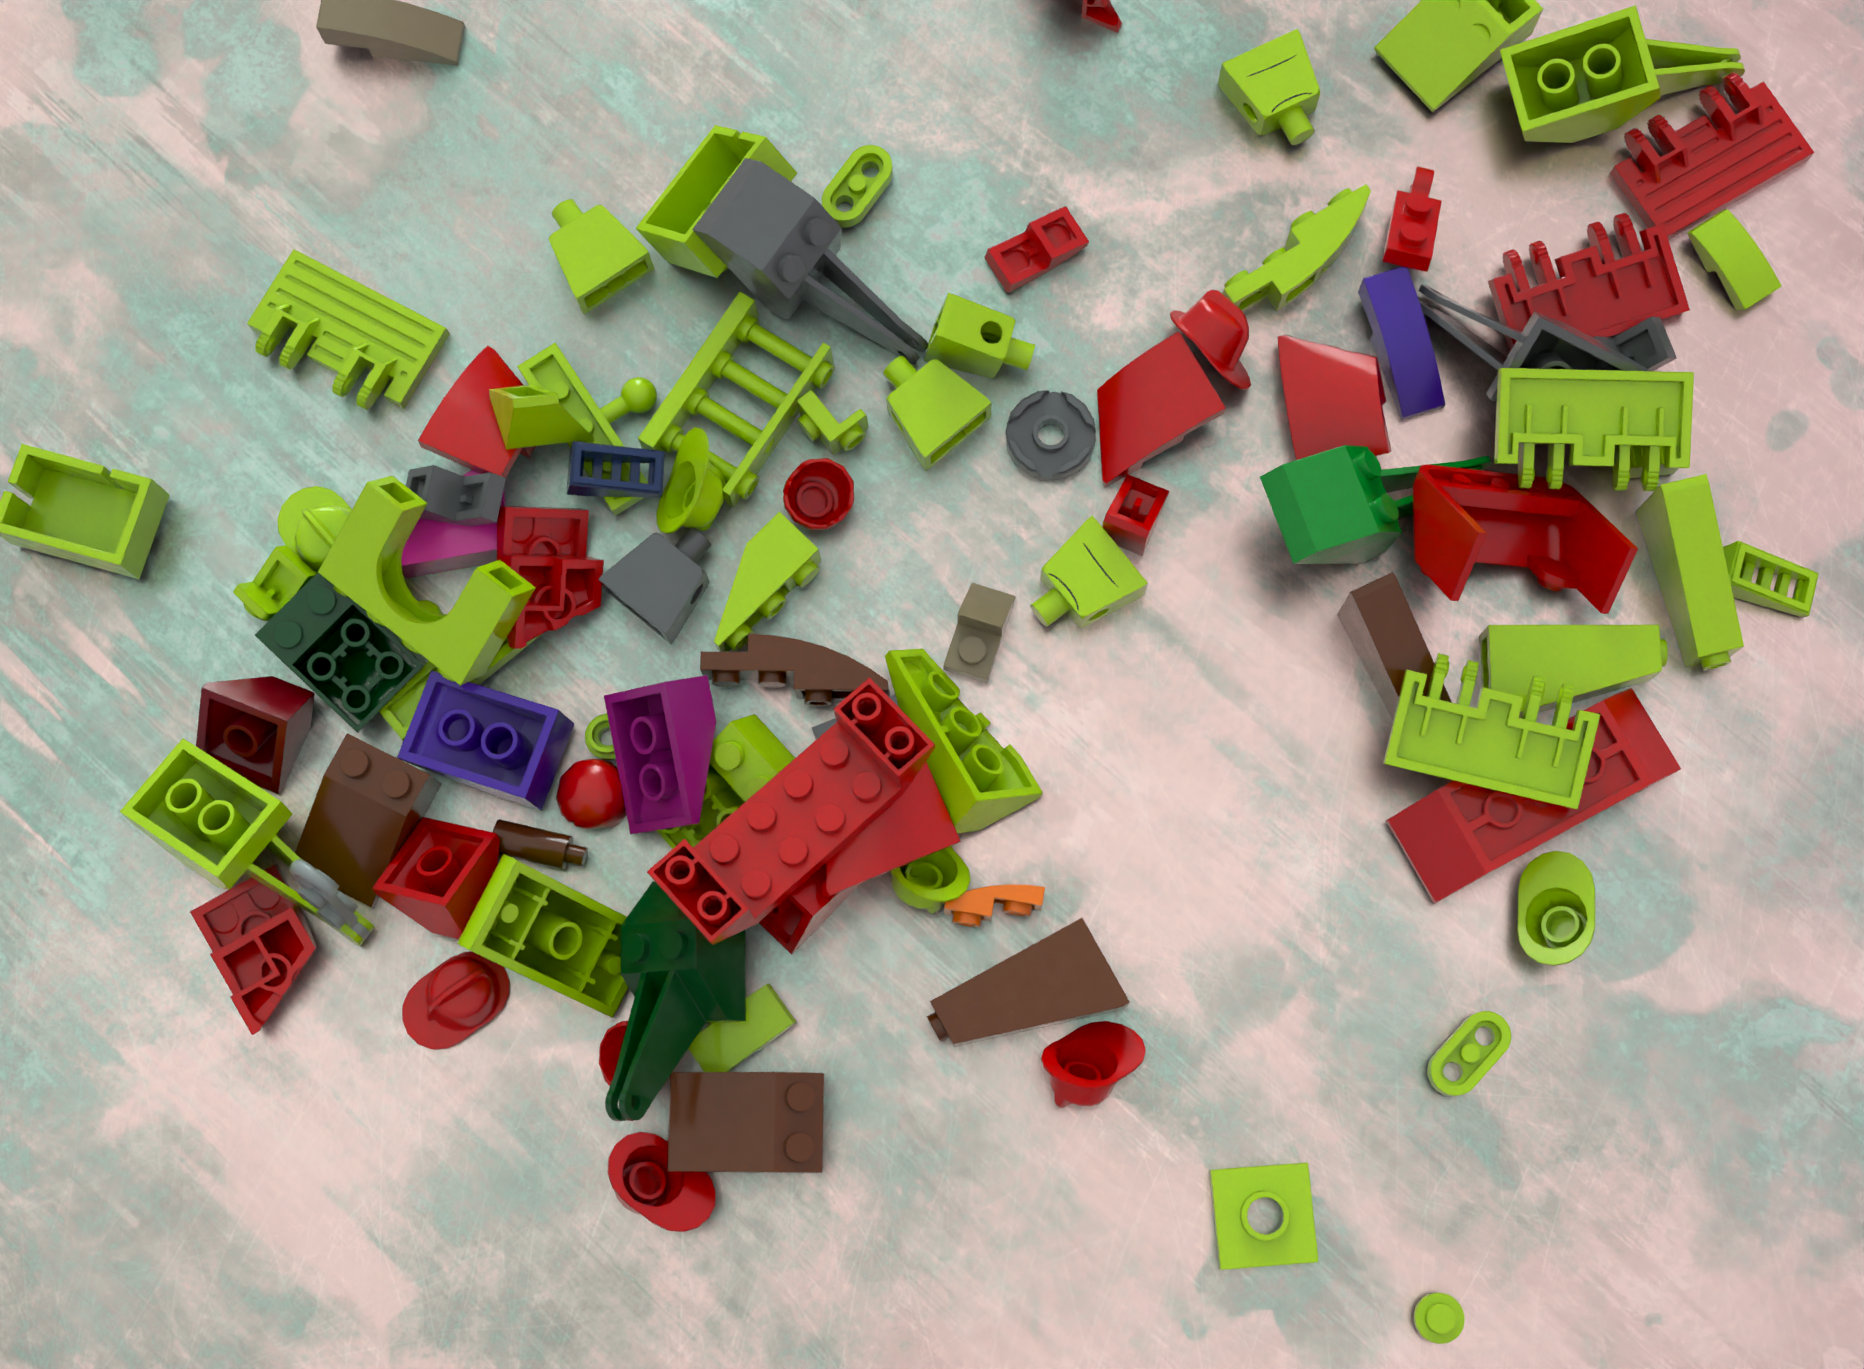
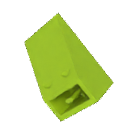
[1374,0,1543,112]
[656,714,795,849]

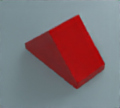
[1102,474,1170,556]

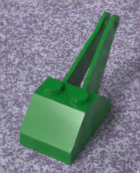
[1260,445,1495,564]

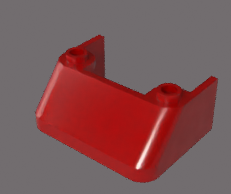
[1413,465,1638,614]

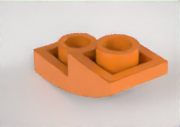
[944,884,1045,928]

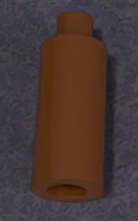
[493,819,588,869]

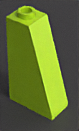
[1636,474,1744,671]
[1479,625,1668,718]

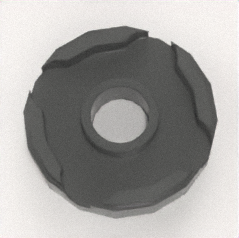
[1005,390,1096,481]

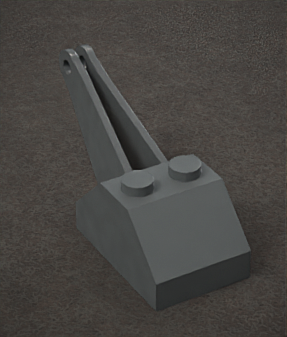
[692,158,929,365]
[1418,284,1650,403]

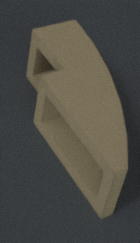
[316,0,465,66]

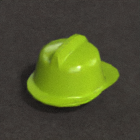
[656,427,726,534]
[277,486,352,573]
[891,847,971,914]
[1517,851,1595,966]

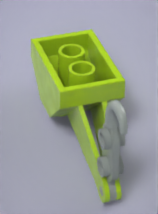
[119,738,375,946]

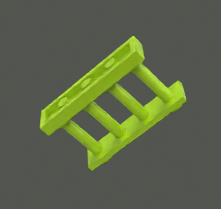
[638,292,835,508]

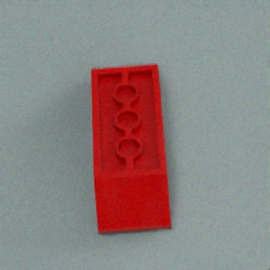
[647,677,936,945]
[1386,688,1681,904]

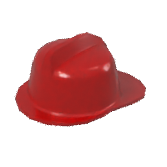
[1170,289,1251,390]
[402,951,509,1049]
[1041,1021,1146,1108]
[607,1132,716,1232]

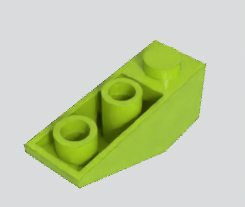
[714,511,821,652]

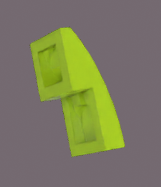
[1687,209,1782,310]
[688,983,797,1072]

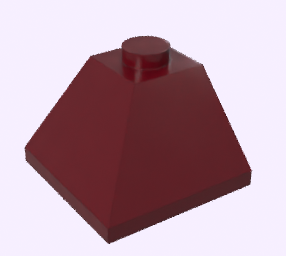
[196,676,315,794]

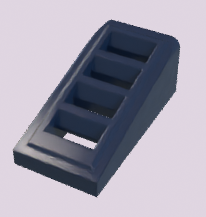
[566,441,665,498]

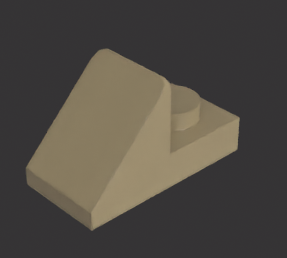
[943,583,1016,684]

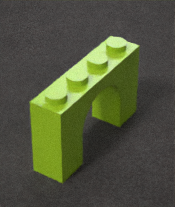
[318,476,535,686]

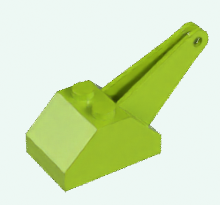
[1500,5,1745,143]

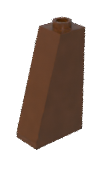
[1337,572,1452,721]
[927,918,1130,1047]

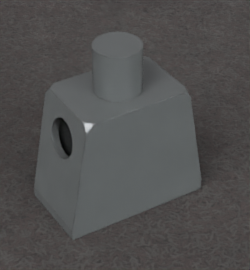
[598,527,712,645]

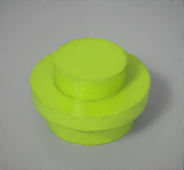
[1414,1293,1465,1344]

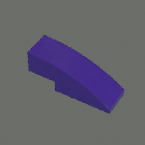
[1358,266,1446,421]

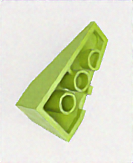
[885,648,1043,834]

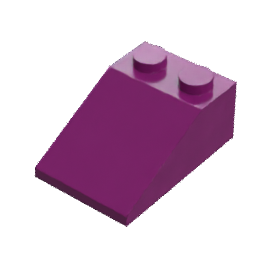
[604,675,716,835]

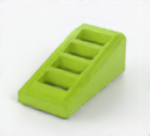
[1723,541,1819,618]

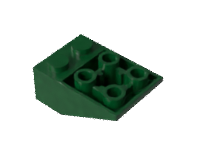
[255,573,424,733]

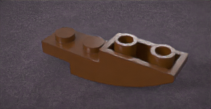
[700,634,890,706]

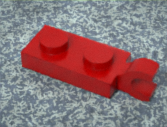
[1382,166,1442,272]

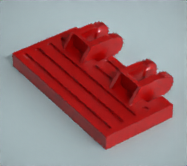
[1610,72,1814,240]
[1488,213,1690,352]

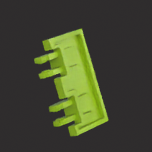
[247,249,450,410]
[1494,368,1694,491]
[1383,653,1600,810]

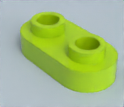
[822,145,893,228]
[1427,1011,1511,1096]

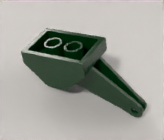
[605,881,746,1121]

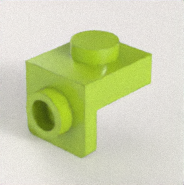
[797,390,869,455]
[233,545,317,621]

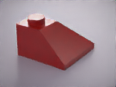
[372,817,500,939]

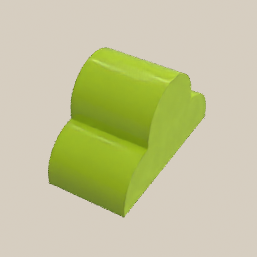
[457,854,628,1018]

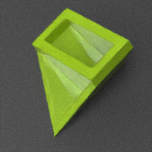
[489,385,595,449]

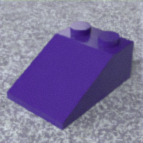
[397,670,574,811]

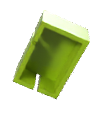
[635,125,797,278]
[0,444,170,579]

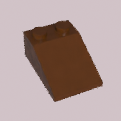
[295,733,442,909]
[667,1072,824,1174]

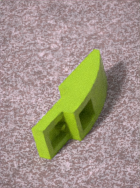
[1222,184,1371,312]

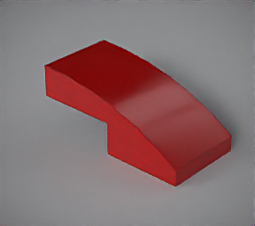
[984,206,1089,294]

